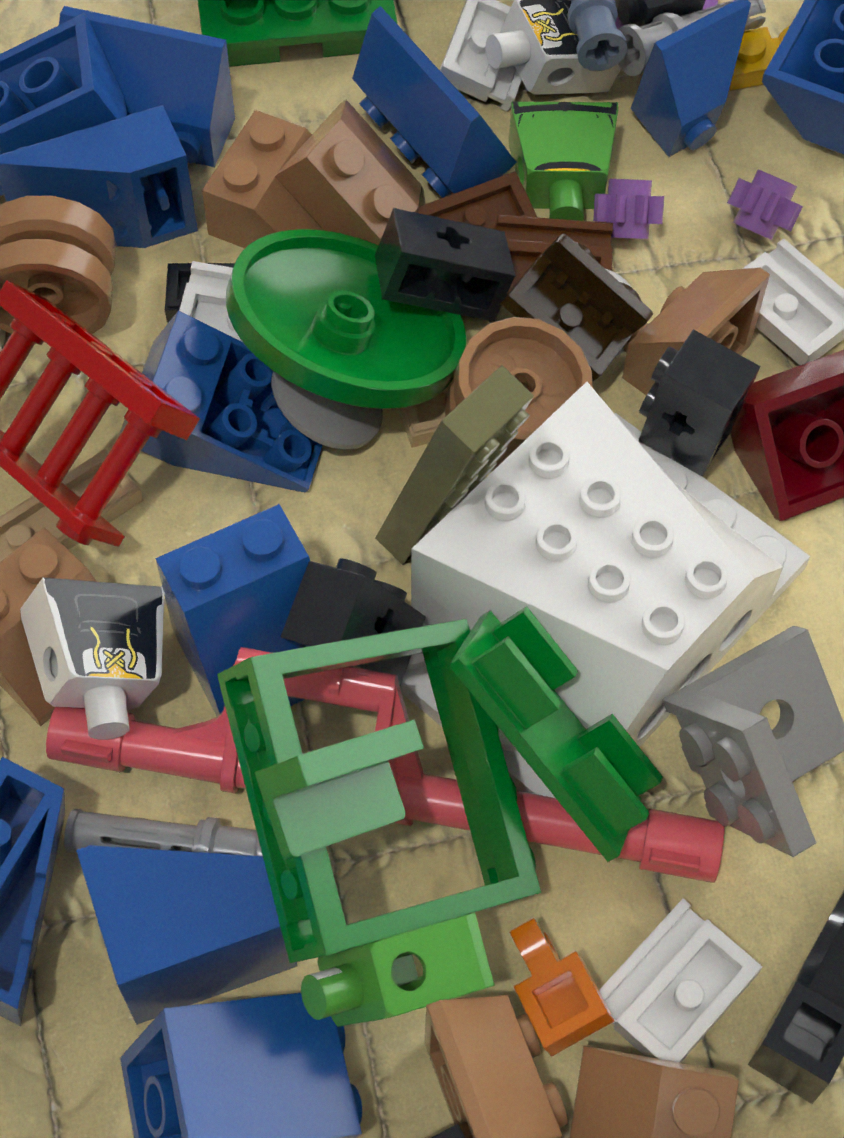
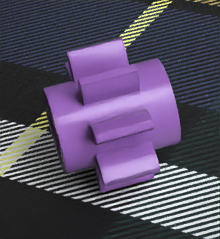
[727,169,803,240]
[593,179,664,239]

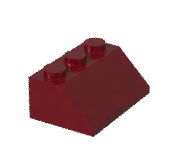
[730,350,844,521]

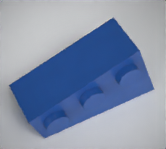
[0,757,65,1026]

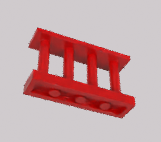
[0,280,200,547]

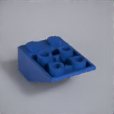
[0,105,198,248]
[118,310,322,493]

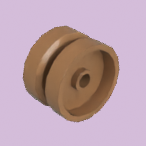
[0,196,116,334]
[445,317,592,472]

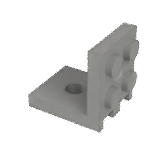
[662,626,844,857]

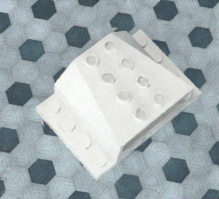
[400,382,810,798]

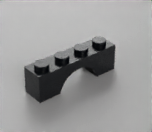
[748,890,844,1104]

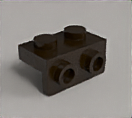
[500,234,653,382]

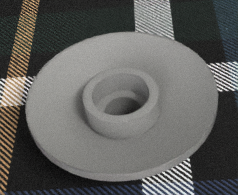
[271,371,383,449]

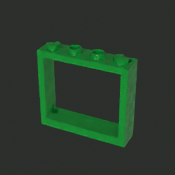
[217,619,542,963]

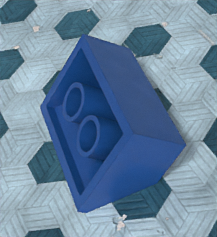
[762,0,844,154]
[59,6,235,167]
[352,6,517,198]
[0,13,127,196]

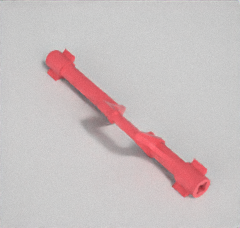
[46,647,725,883]

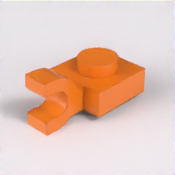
[510,918,614,1057]

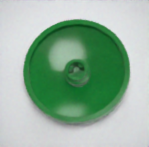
[225,229,466,409]

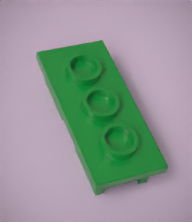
[198,0,398,67]
[448,606,663,862]

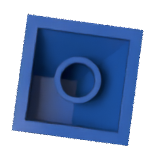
[630,0,751,157]

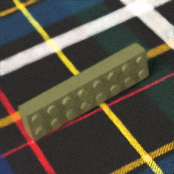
[375,365,534,565]

